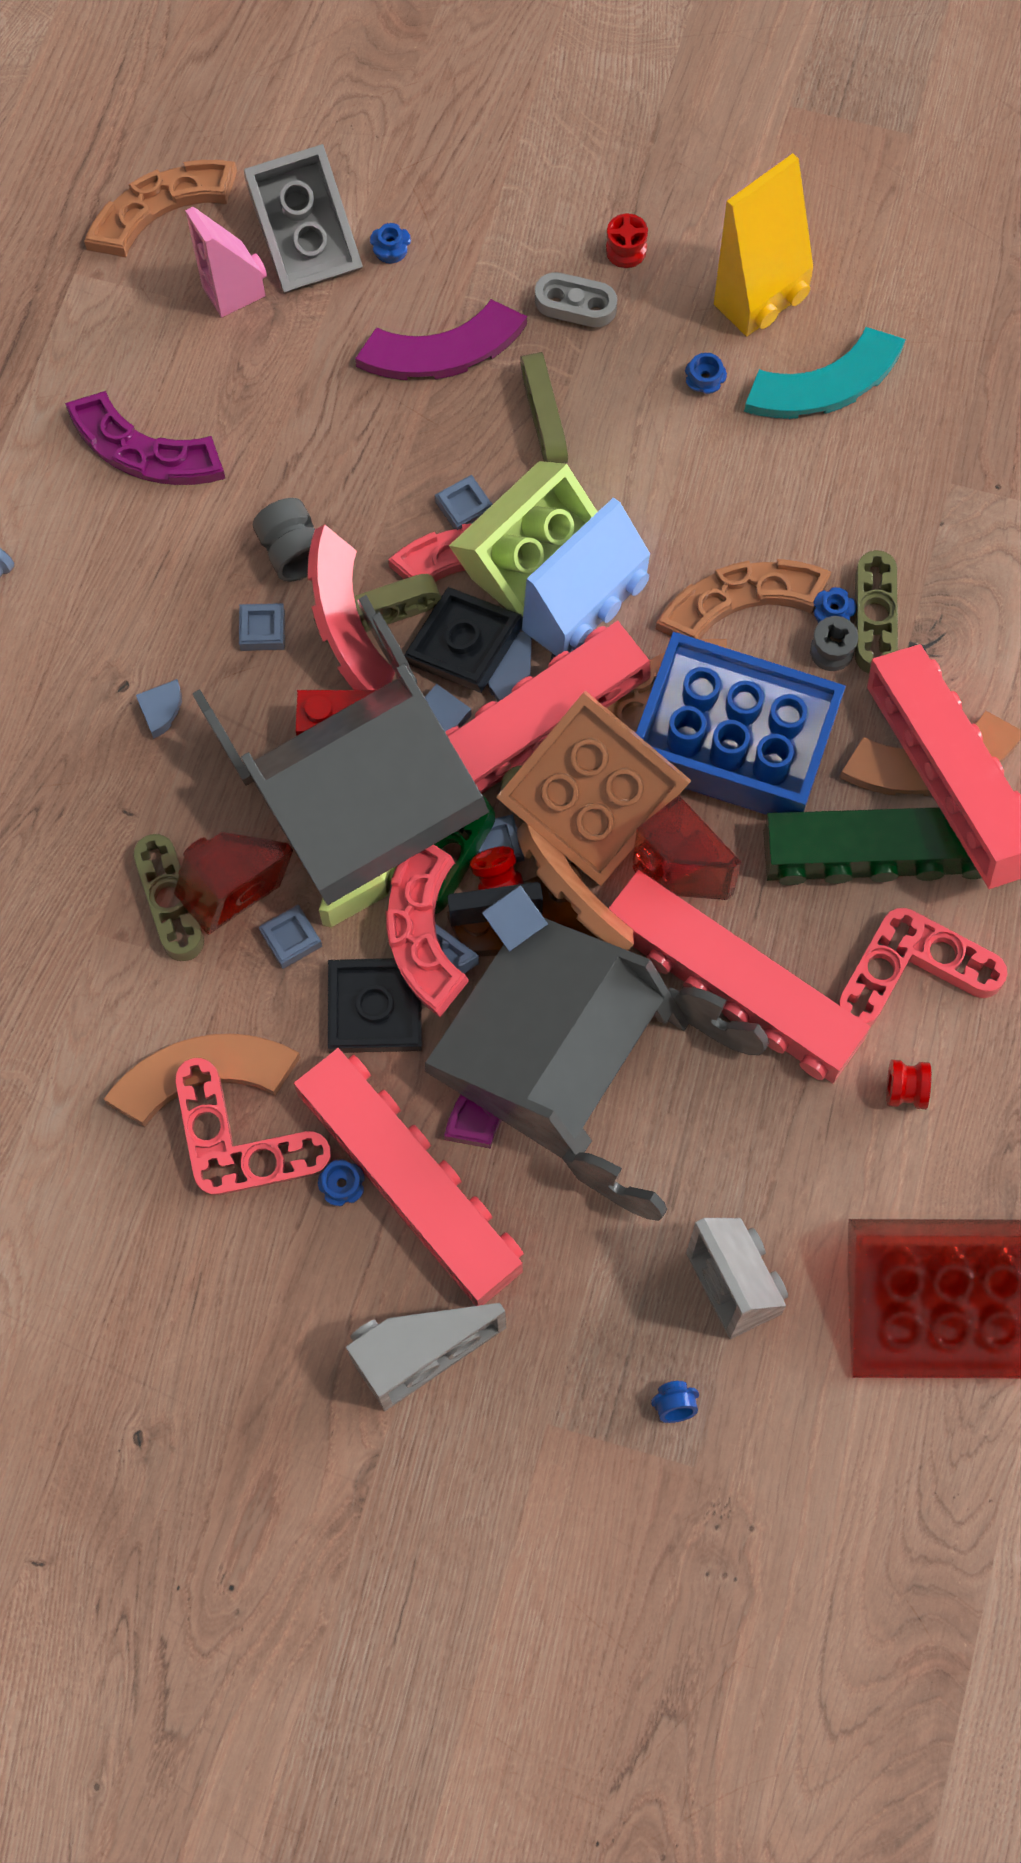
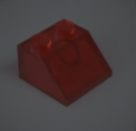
[633,795,741,900]
[174,832,293,935]

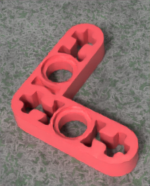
[838,908,1007,1027]
[176,1058,331,1195]

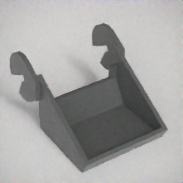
[192,595,489,906]
[425,918,769,1221]

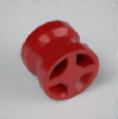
[606,213,648,268]
[470,846,524,890]
[886,1059,932,1110]

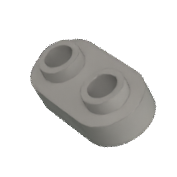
[535,272,617,327]

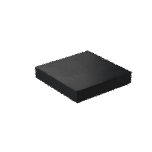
[404,587,523,693]
[328,958,422,1053]

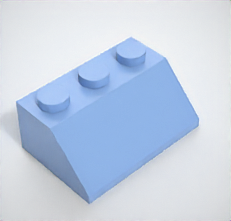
[522,498,650,656]

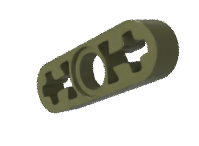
[520,352,568,463]
[855,550,898,673]
[314,574,441,642]
[134,834,204,961]

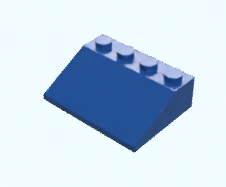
[636,632,846,815]

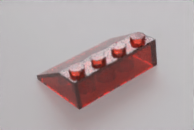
[847,1219,1021,1379]

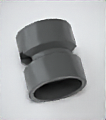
[252,498,315,582]

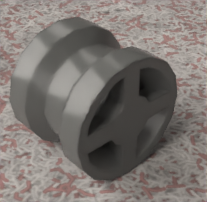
[810,616,858,671]

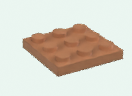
[496,691,691,886]

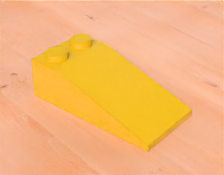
[714,153,813,337]

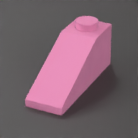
[185,207,267,318]

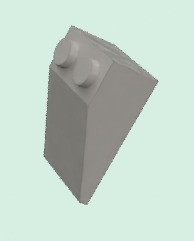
[244,144,363,293]
[686,1218,788,1339]
[346,1303,506,1411]

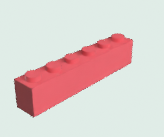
[445,620,651,794]
[867,644,1021,889]
[608,870,870,1084]
[294,1048,524,1306]

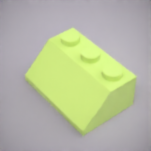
[449,461,597,616]

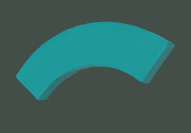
[744,327,906,419]

